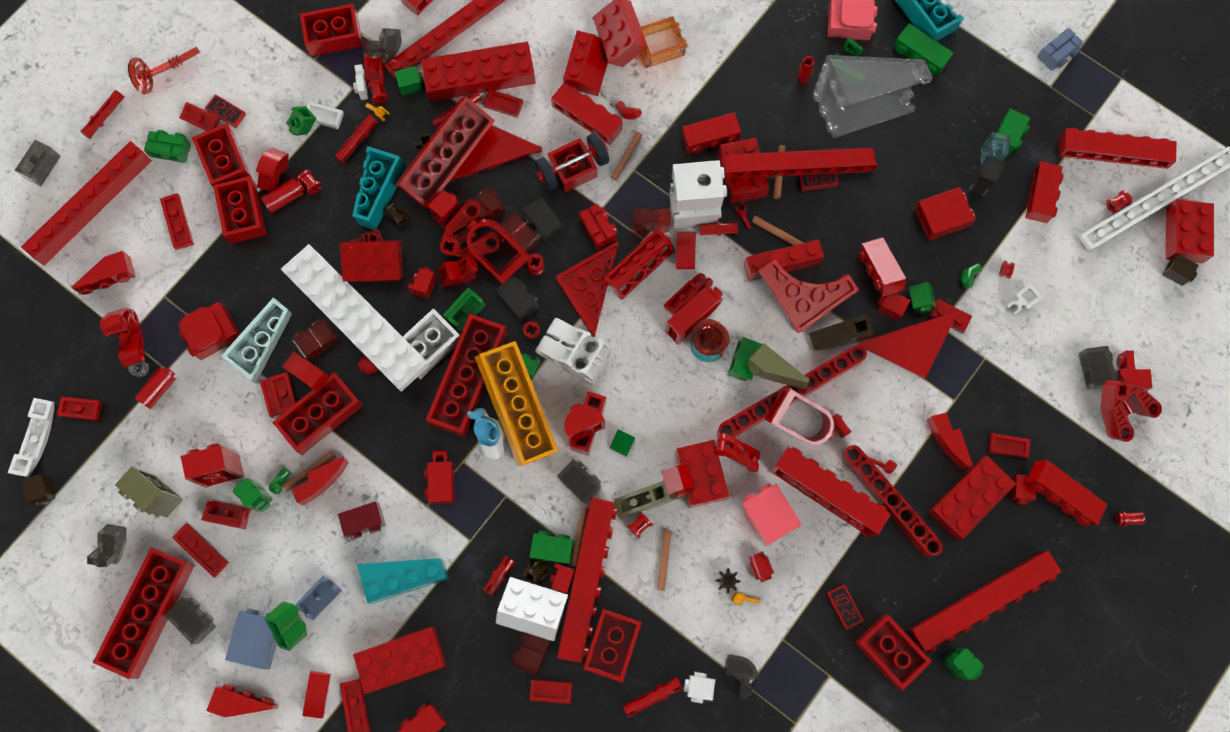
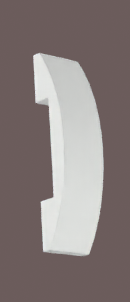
[8,398,54,477]

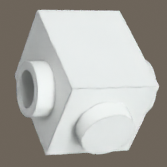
[684,672,715,703]

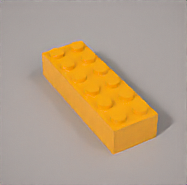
[475,341,558,467]

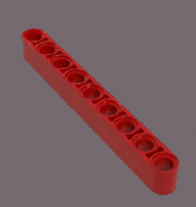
[721,148,878,179]
[717,345,867,438]

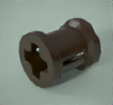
[384,203,409,227]

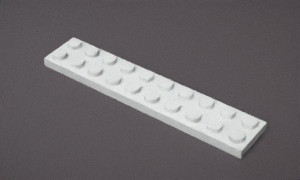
[281,244,430,392]

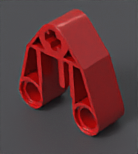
[440,200,500,257]
[100,307,145,367]
[1100,380,1162,442]

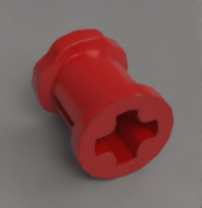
[368,79,388,104]
[297,170,322,195]
[1106,190,1133,214]
[527,254,544,276]
[627,513,653,539]

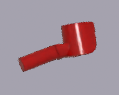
[735,203,751,230]
[869,457,897,474]

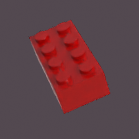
[272,372,363,456]
[927,455,1016,541]
[353,627,447,695]

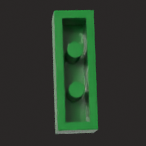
[893,23,954,77]

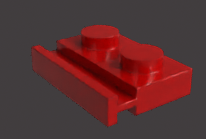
[260,372,297,418]

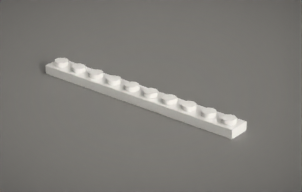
[1078,147,1230,252]

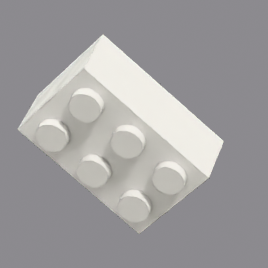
[403,308,460,380]
[496,577,568,641]

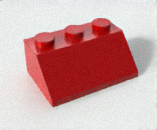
[563,30,608,96]

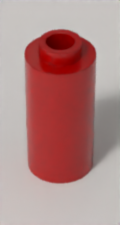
[261,179,304,214]
[134,367,176,409]

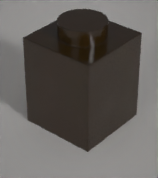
[1162,254,1199,286]
[22,474,55,506]

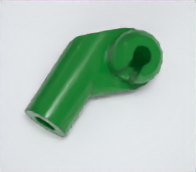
[961,263,982,289]
[269,467,291,494]

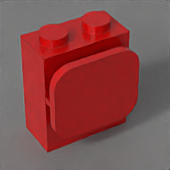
[178,302,240,360]

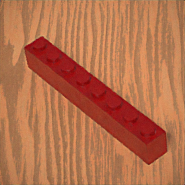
[21,141,152,266]
[557,498,618,663]
[908,551,1061,653]

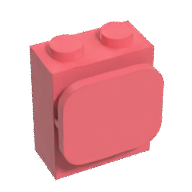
[827,0,877,40]
[741,483,802,547]

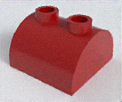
[565,403,605,444]

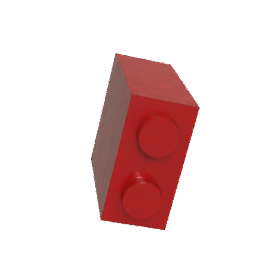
[915,187,975,240]

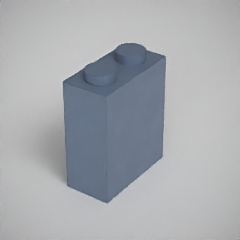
[225,608,277,670]

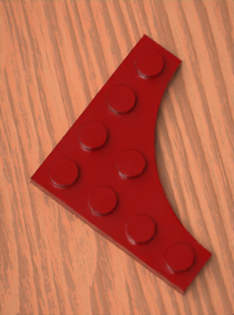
[758,259,858,333]

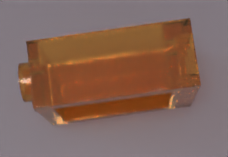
[639,16,688,69]

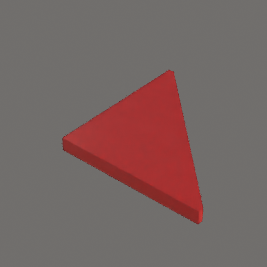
[450,125,542,182]
[555,241,618,337]
[858,312,958,379]

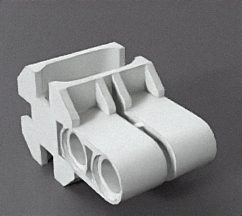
[535,318,612,385]

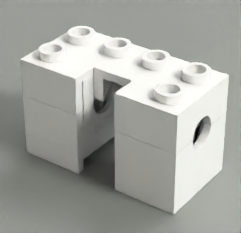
[669,160,727,228]

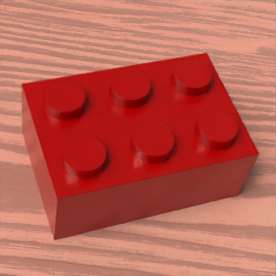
[592,0,648,67]
[300,4,363,57]
[192,123,252,187]
[718,138,769,204]
[213,176,267,244]
[1166,199,1214,264]
[340,240,403,282]
[675,439,729,509]
[180,443,244,488]
[583,609,642,683]
[854,615,932,690]

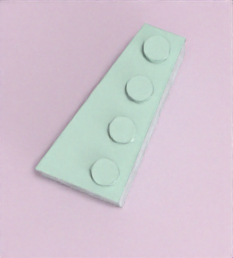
[221,298,292,384]

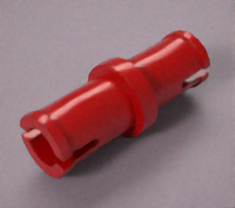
[797,56,815,84]
[700,221,738,236]
[483,555,516,596]

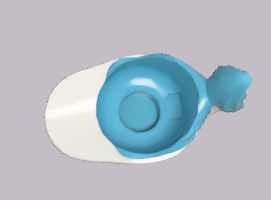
[467,408,506,460]

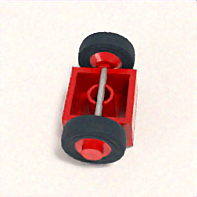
[535,132,610,192]

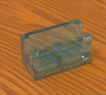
[980,132,1011,169]

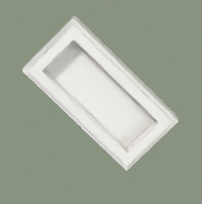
[307,101,344,129]

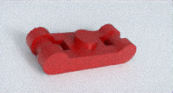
[715,433,761,472]

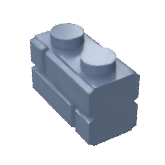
[1037,28,1083,71]

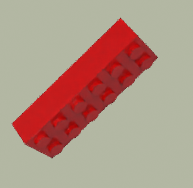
[421,41,536,102]
[395,96,495,209]
[426,314,508,438]
[771,446,891,538]
[92,547,195,679]

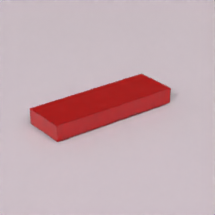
[160,193,194,250]
[282,352,328,391]
[172,523,230,578]
[340,679,371,732]

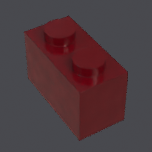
[338,501,386,540]

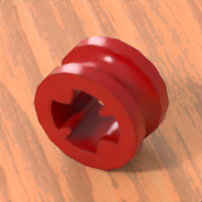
[999,260,1015,279]
[523,321,541,340]

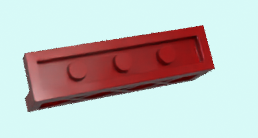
[603,229,675,300]

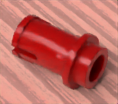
[832,413,852,439]
[1116,511,1145,527]

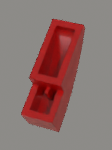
[927,412,973,470]
[291,456,349,506]

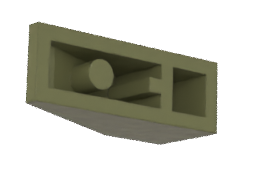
[748,343,810,389]
[614,481,680,518]

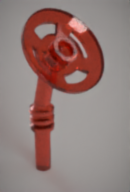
[128,47,200,94]

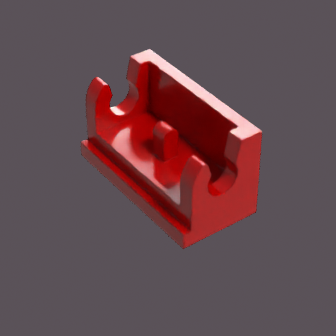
[201,501,251,530]

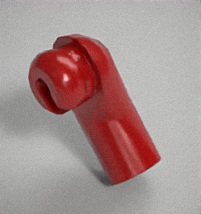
[615,101,642,120]

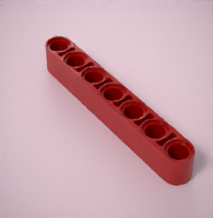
[842,445,943,557]

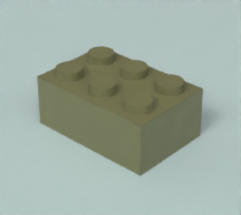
[115,466,183,518]

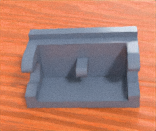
[295,575,342,620]

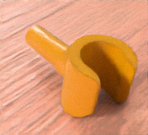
[366,103,389,121]
[731,593,761,606]

